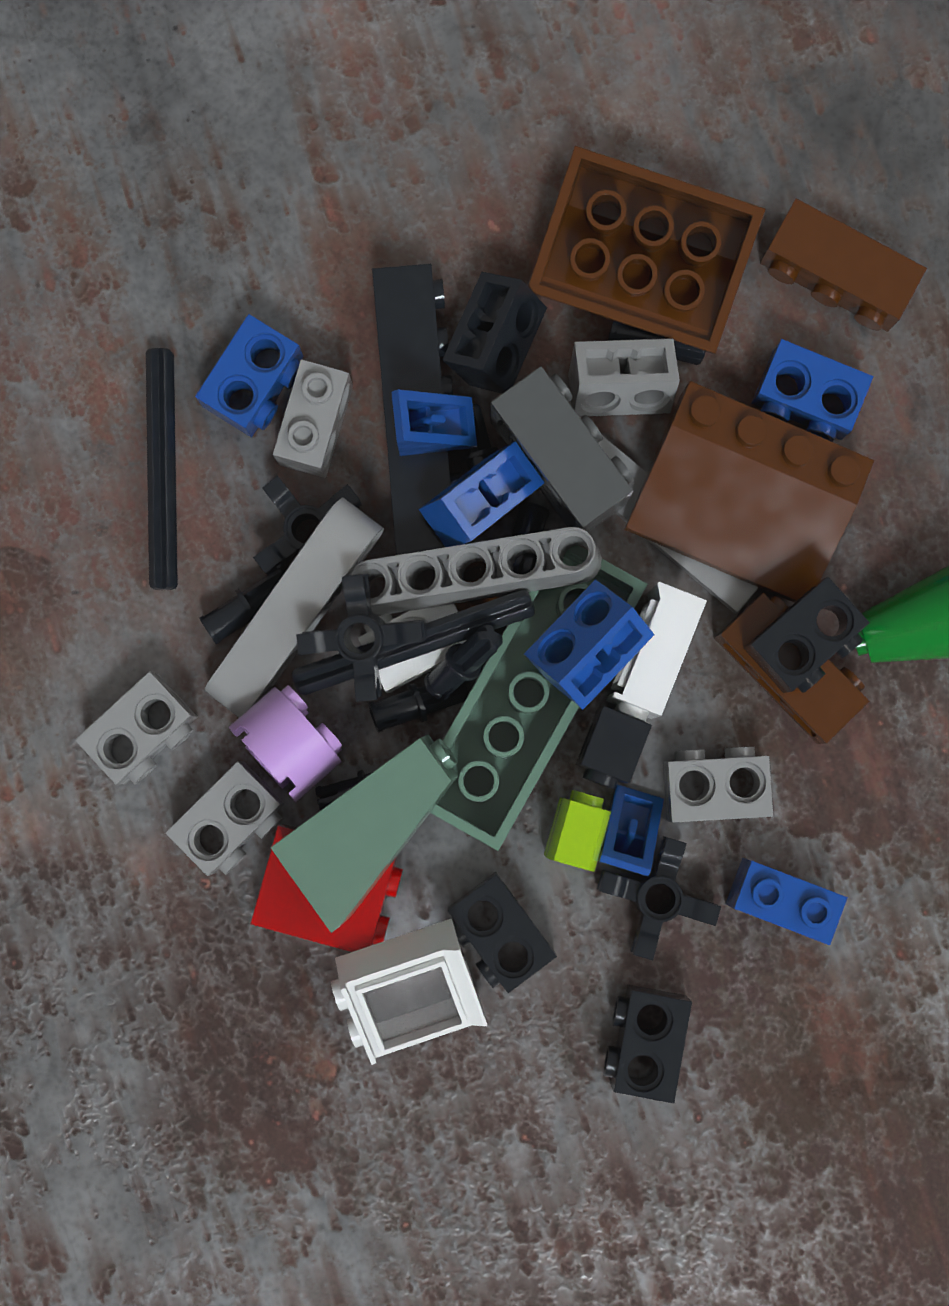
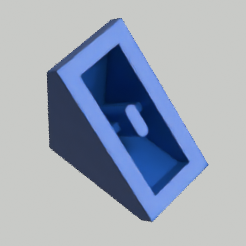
[391,389,477,456]
[598,784,664,876]

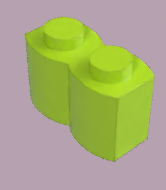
[543,790,611,872]

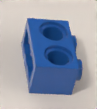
[195,314,304,438]
[751,339,874,442]
[418,441,545,547]
[524,579,655,710]
[725,858,848,945]

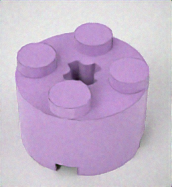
[229,685,342,803]

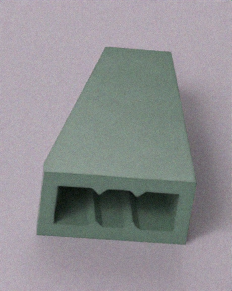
[270,734,458,933]

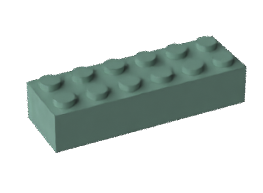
[430,545,648,851]

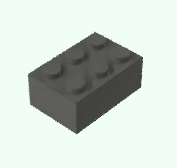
[491,366,634,533]

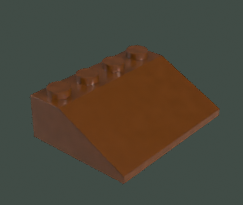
[528,146,766,354]
[624,381,874,603]

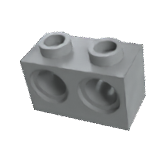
[568,338,680,417]
[273,359,353,478]
[75,671,198,785]
[663,747,773,823]
[166,761,286,876]

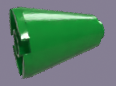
[856,565,949,663]

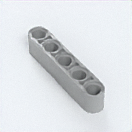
[204,497,384,717]
[349,527,602,615]

